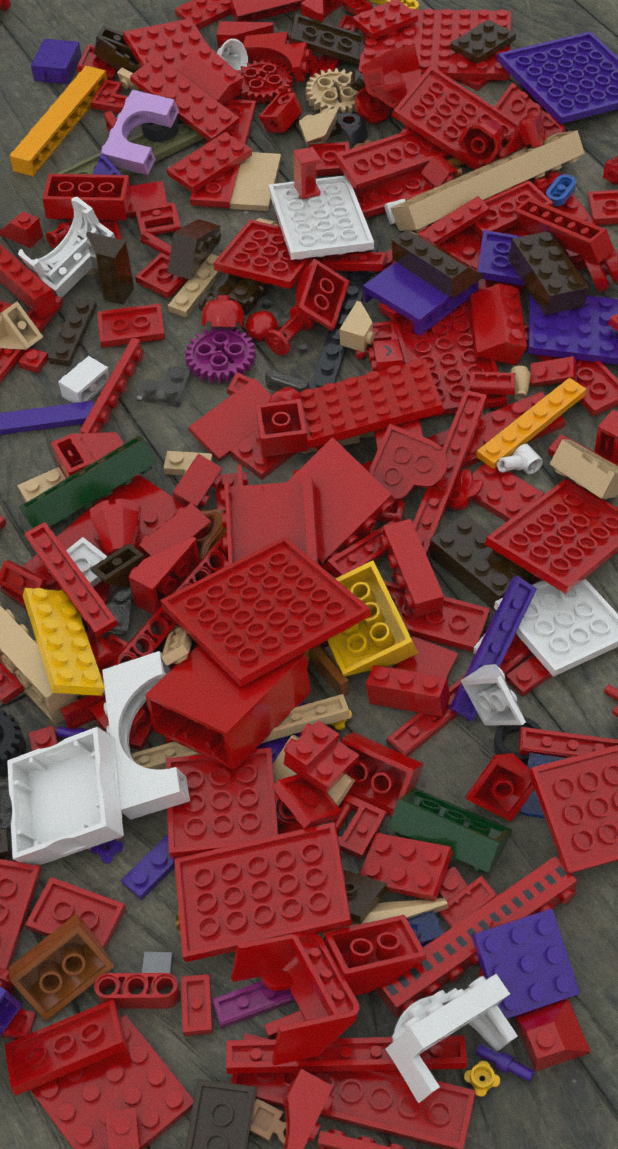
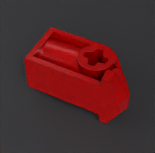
[259,86,302,133]

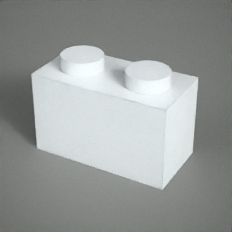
[58,356,110,403]

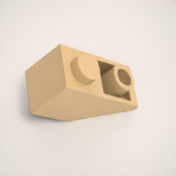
[299,108,338,148]

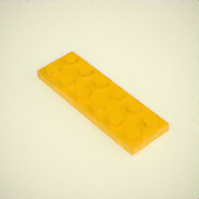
[23,588,105,696]

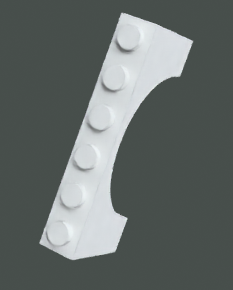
[102,651,190,820]

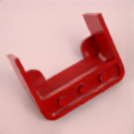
[231,933,359,1066]

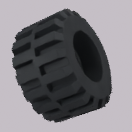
[0,710,26,778]

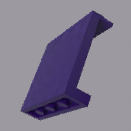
[363,262,479,336]

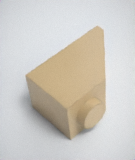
[340,301,375,352]

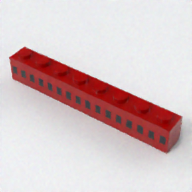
[376,856,577,1018]

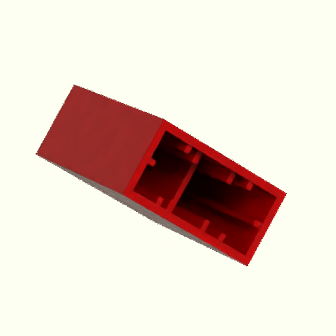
[145,645,311,770]

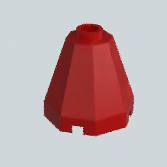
[458,120,504,166]
[90,499,141,556]

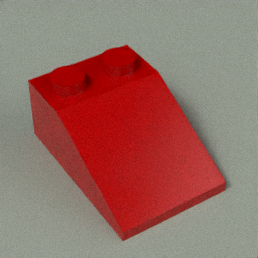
[296,259,349,331]
[129,537,200,614]
[324,915,427,996]

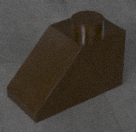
[90,543,145,588]

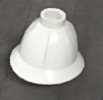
[217,39,248,70]

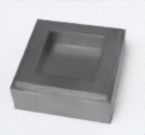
[142,952,173,974]

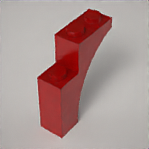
[243,32,312,82]

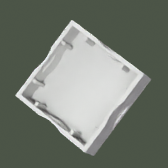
[7,727,124,866]

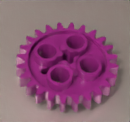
[185,327,256,384]

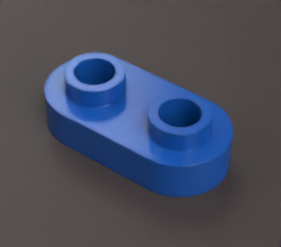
[546,174,576,207]

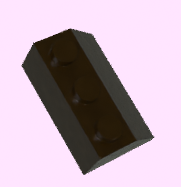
[86,232,134,305]

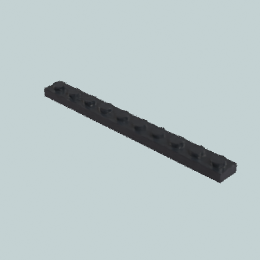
[309,244,379,389]

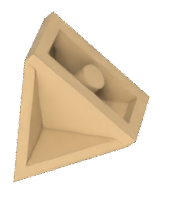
[0,301,43,350]

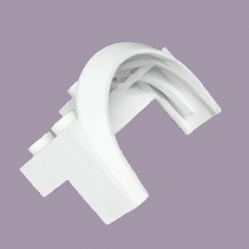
[18,197,116,297]
[386,974,518,1103]

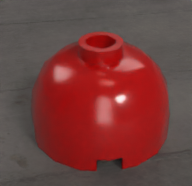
[201,295,244,327]

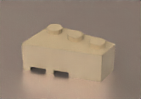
[550,439,618,499]

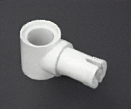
[497,444,543,475]

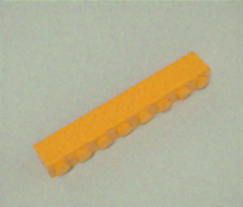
[9,66,107,177]

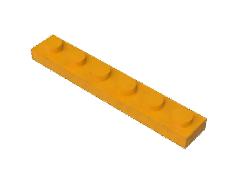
[476,378,587,469]

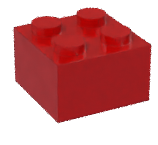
[255,399,308,457]

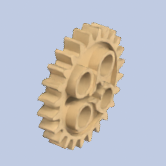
[305,68,358,113]

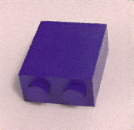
[31,39,82,84]

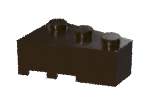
[94,25,141,73]
[167,219,221,279]

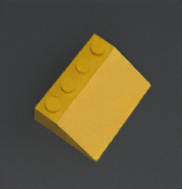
[327,561,418,677]

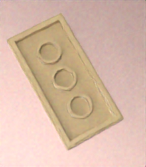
[230,152,282,211]

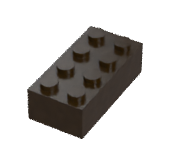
[508,231,589,315]
[430,513,534,612]

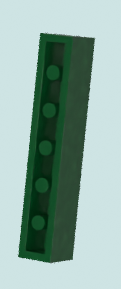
[19,436,157,530]

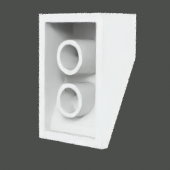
[461,664,526,725]

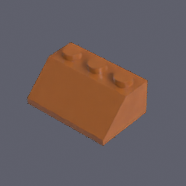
[9,913,114,1021]

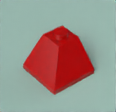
[513,998,590,1071]

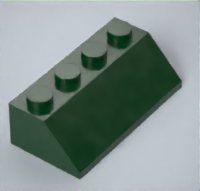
[388,787,512,873]

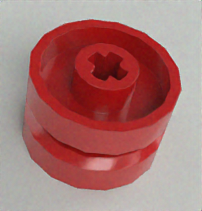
[582,250,618,294]

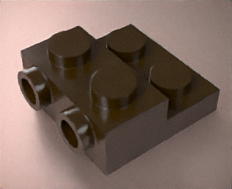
[213,274,268,315]

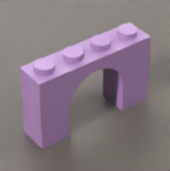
[101,90,179,175]

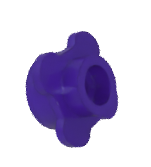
[91,839,123,864]

